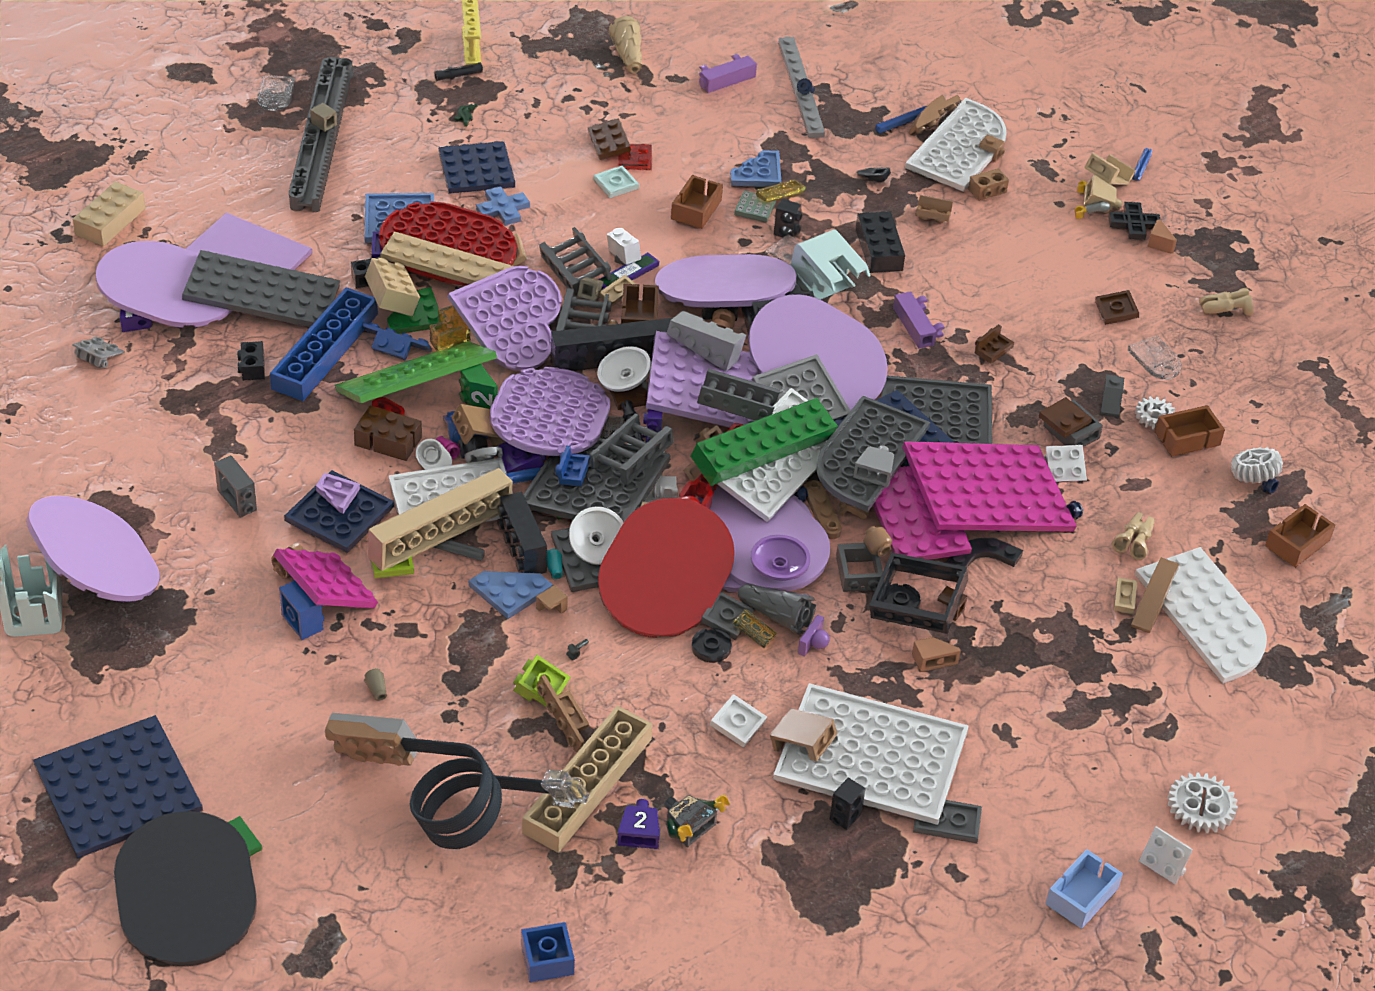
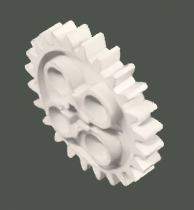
[1167,772,1238,833]

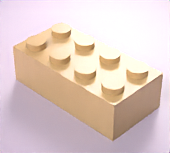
[73,181,146,247]
[365,258,420,316]

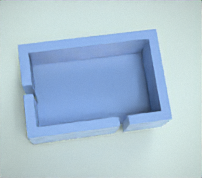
[1046,849,1123,929]

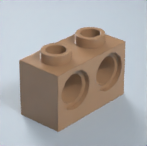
[968,168,1009,201]

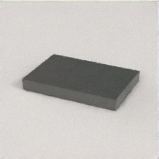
[913,800,982,843]

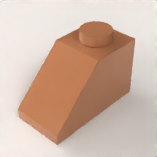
[912,637,961,672]

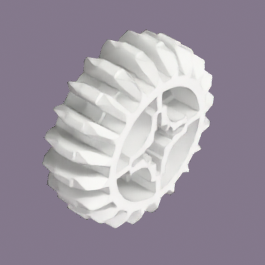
[1231,447,1283,483]

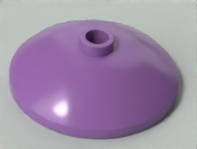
[751,535,810,581]

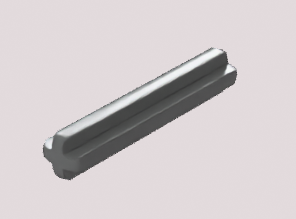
[433,540,485,561]

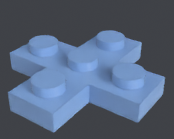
[476,186,530,226]

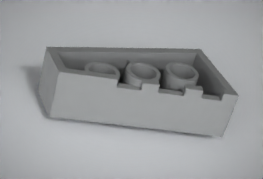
[666,311,746,372]

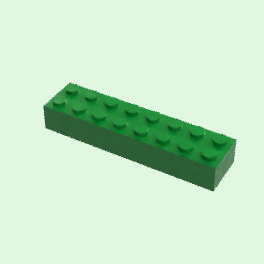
[690,398,838,486]

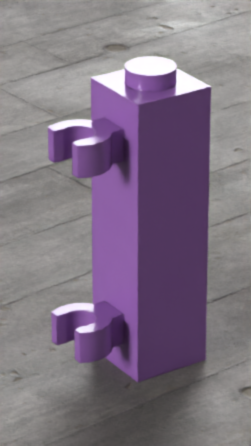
[699,54,757,93]
[893,292,945,349]

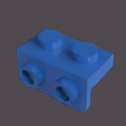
[555,445,590,486]

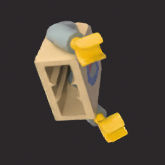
[1075,175,1123,219]

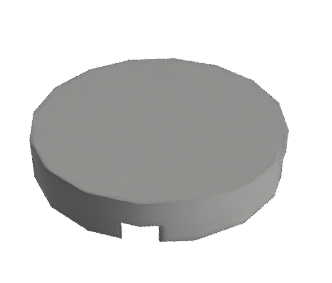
[465,447,503,463]

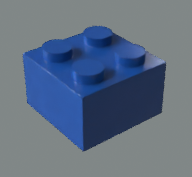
[279,580,324,640]
[521,922,575,983]

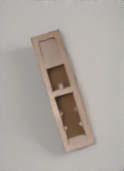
[1131,557,1179,633]

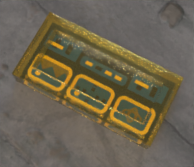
[733,609,777,648]

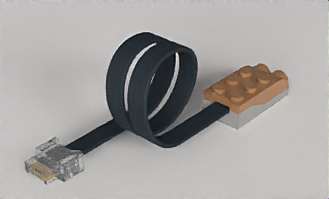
[325,713,590,849]

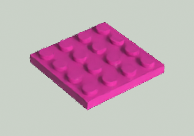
[273,548,378,608]

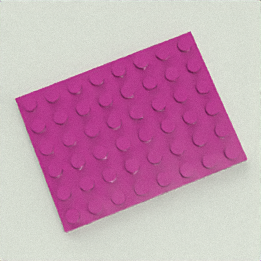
[902,442,1077,532]

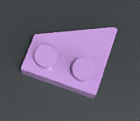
[316,473,360,513]

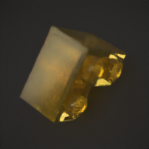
[429,305,471,351]

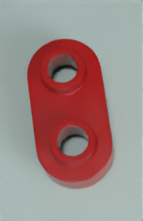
[372,397,405,416]

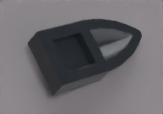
[856,168,891,183]

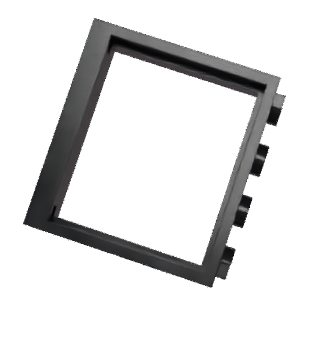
[869,552,968,634]

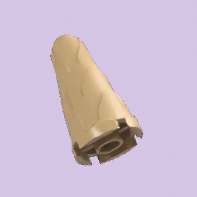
[609,16,642,73]

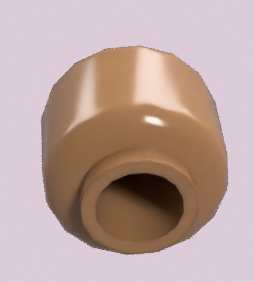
[863,526,892,556]

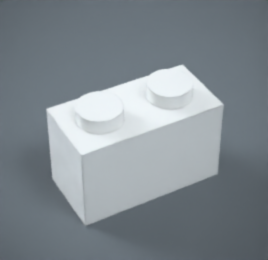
[607,228,641,265]

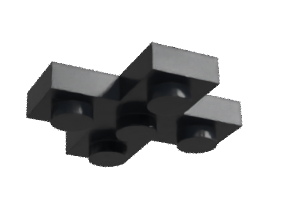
[1108,202,1161,240]

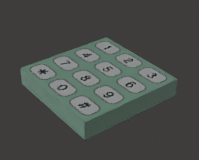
[734,191,776,222]

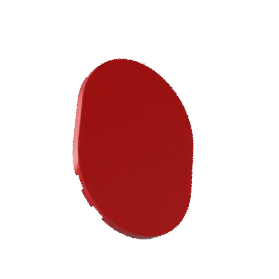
[379,201,517,285]
[598,498,735,638]

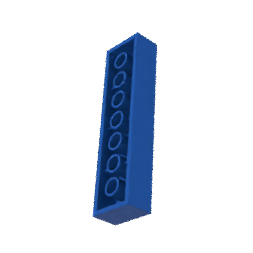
[270,287,378,401]

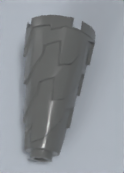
[738,584,816,634]

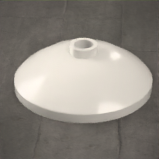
[597,347,651,391]
[569,507,624,565]

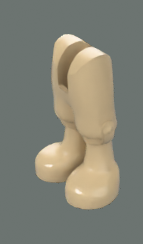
[1199,288,1253,316]
[1112,512,1155,560]

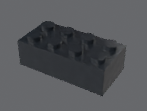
[855,211,905,273]
[497,492,547,574]

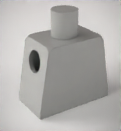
[853,445,894,487]

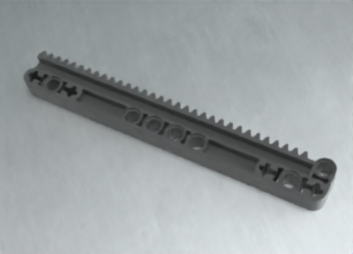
[289,57,353,212]

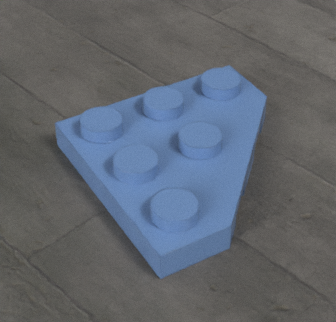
[730,150,781,187]
[469,571,553,619]

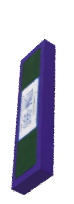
[598,253,660,290]

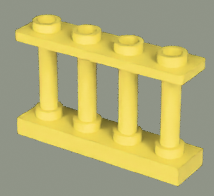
[462,0,481,65]

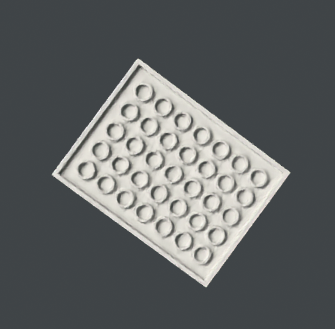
[773,683,969,825]

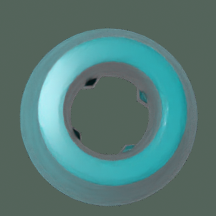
[547,549,563,579]

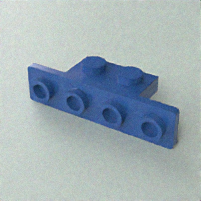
[362,323,432,360]

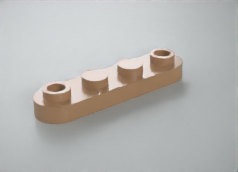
[805,480,842,539]

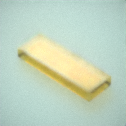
[756,179,805,203]

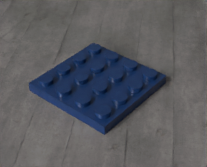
[438,141,515,194]
[284,470,394,553]

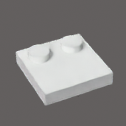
[710,694,767,748]

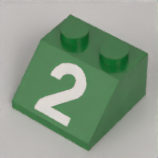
[459,364,498,409]

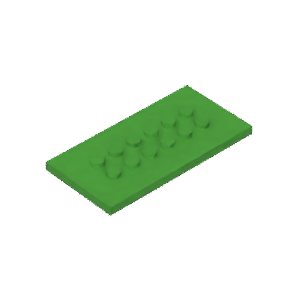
[335,341,497,403]

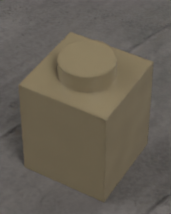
[310,103,337,132]
[577,277,603,301]

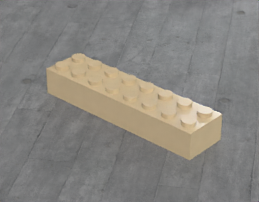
[368,468,513,571]
[522,706,653,853]

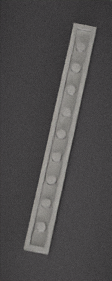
[778,37,825,138]

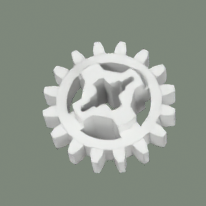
[1135,396,1175,430]

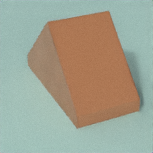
[1148,219,1177,254]

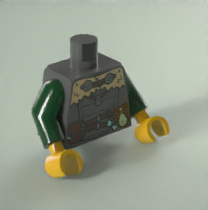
[664,795,730,847]

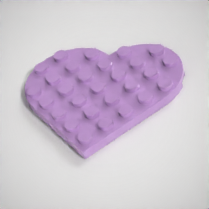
[447,266,562,371]

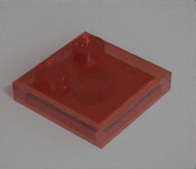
[618,144,652,170]

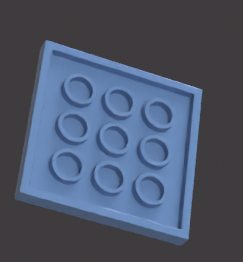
[365,193,434,243]

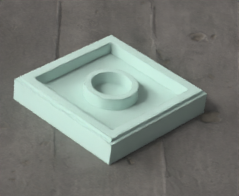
[593,166,639,198]

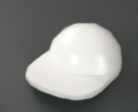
[416,439,452,470]

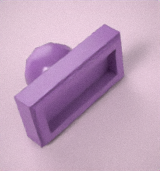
[798,615,830,657]

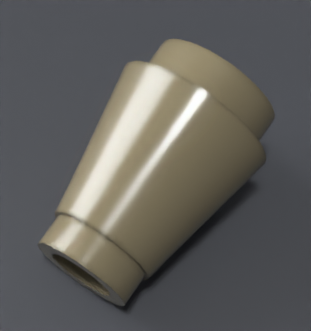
[364,669,387,701]

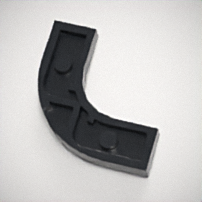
[946,538,1023,568]

